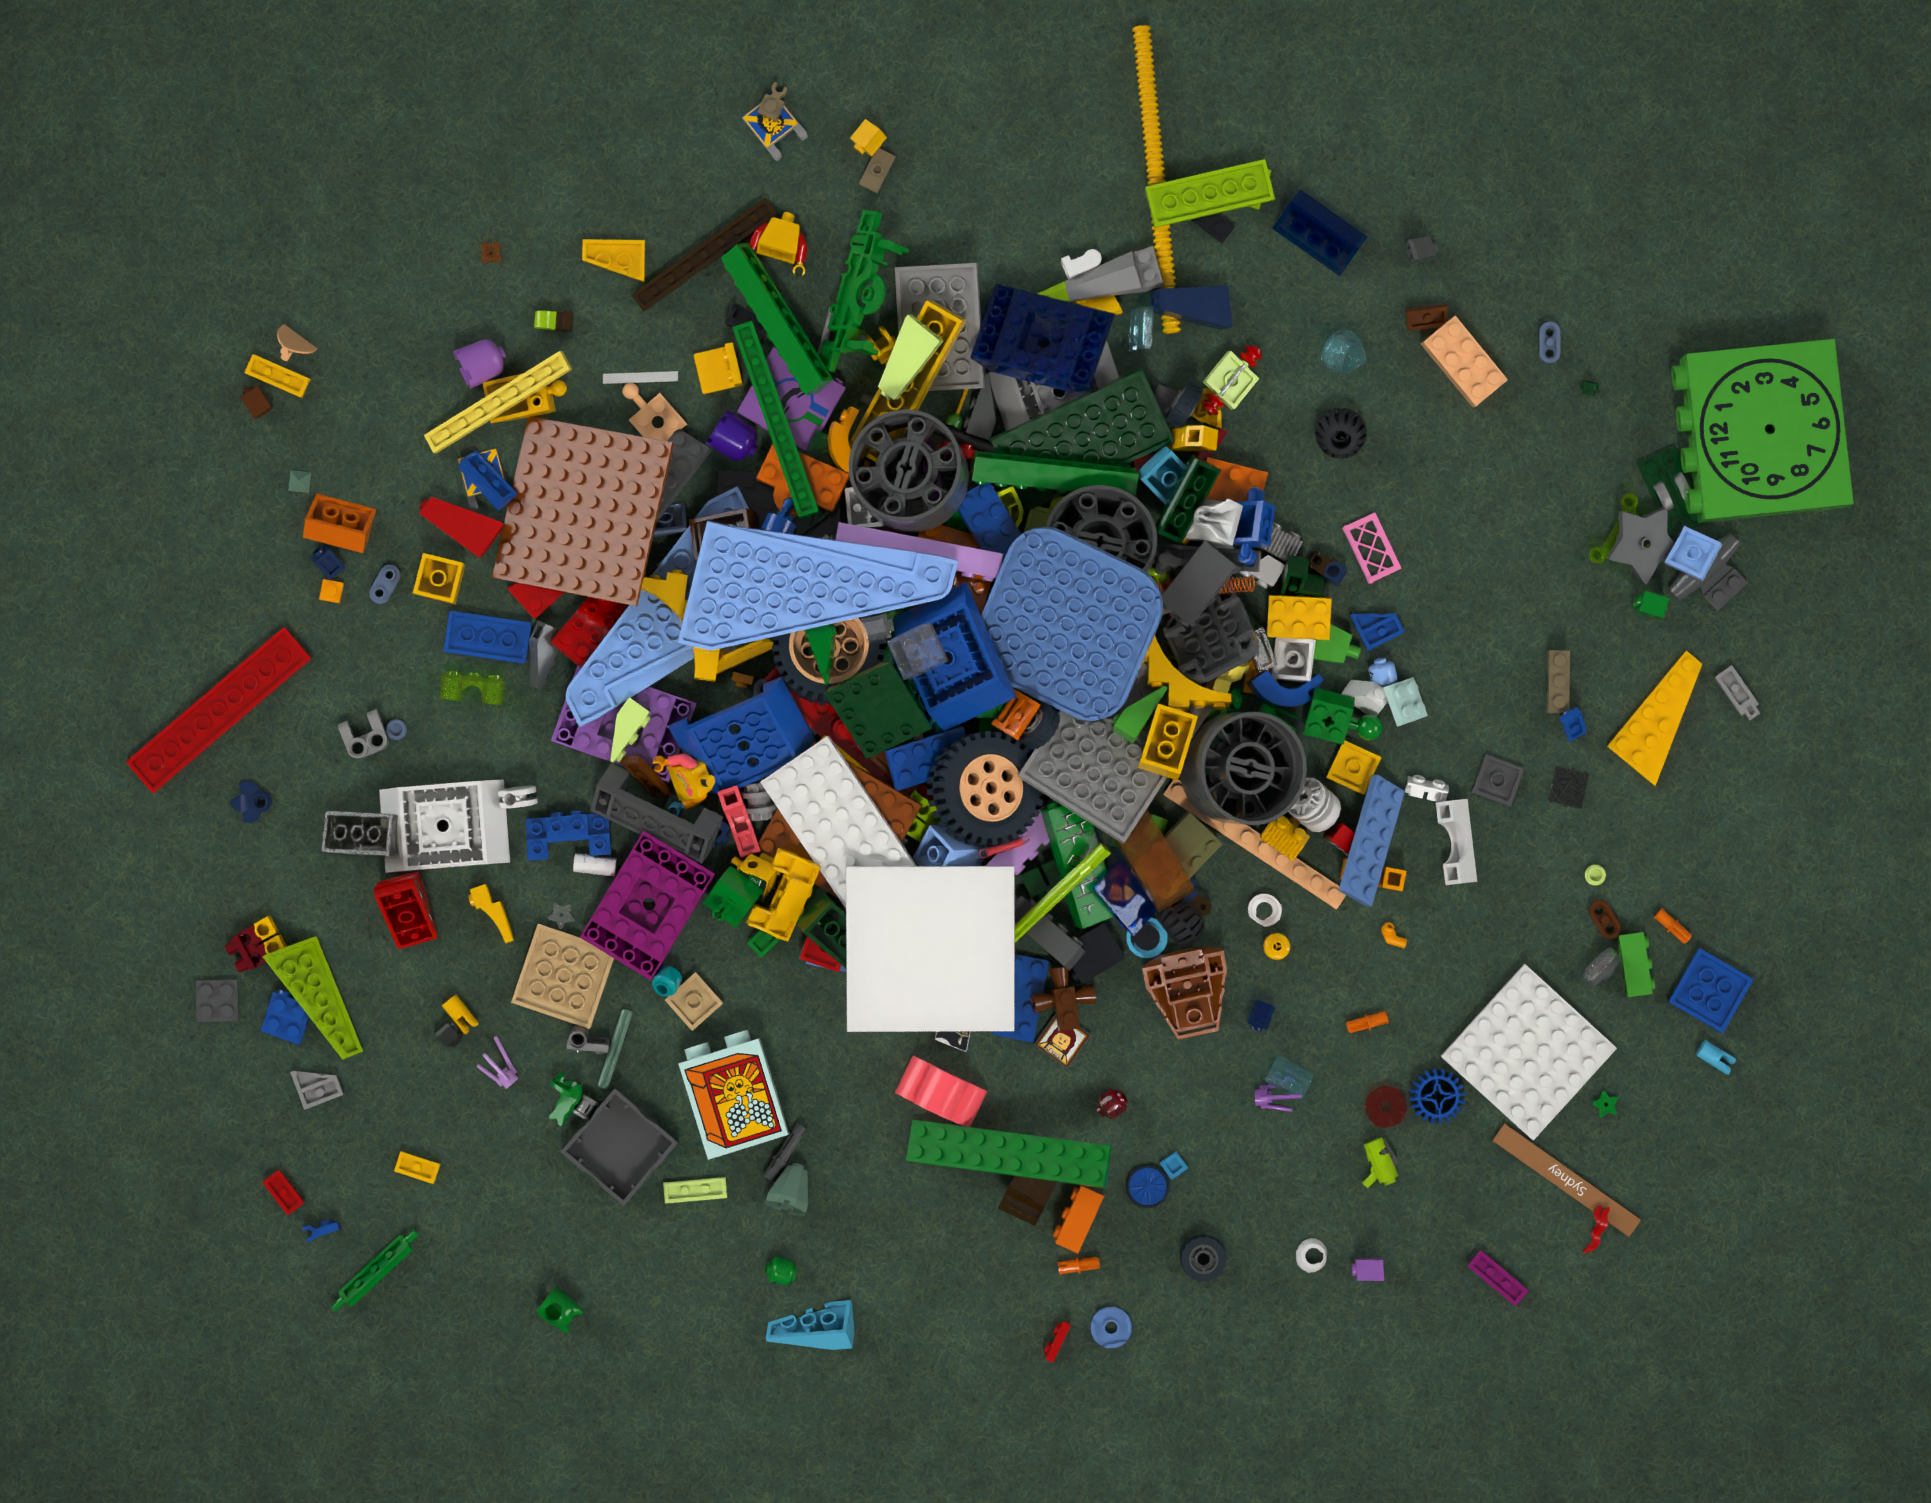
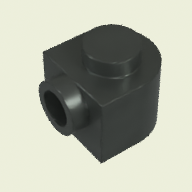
[434,1021,463,1047]

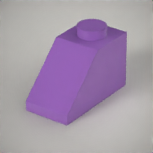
[1351,1257,1384,1281]

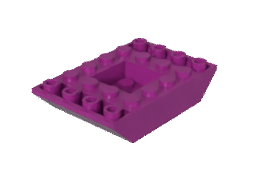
[580,831,715,980]

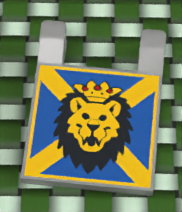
[742,94,808,161]

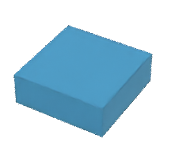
[1160,1151,1188,1180]

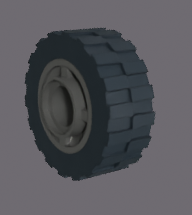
[1180,1234,1227,1282]

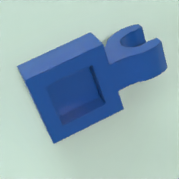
[302,1219,341,1242]

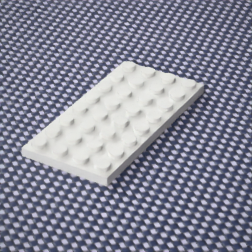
[760,735,917,908]

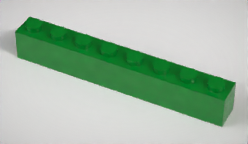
[721,243,834,395]
[969,451,1139,497]

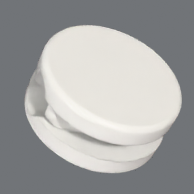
[498,786,538,809]

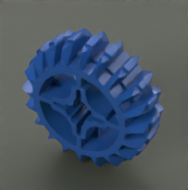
[1409,1068,1466,1125]

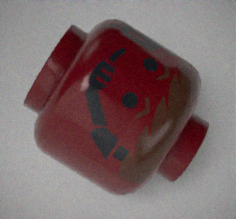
[1096,1088,1128,1119]

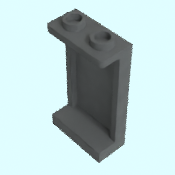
[1162,541,1241,627]

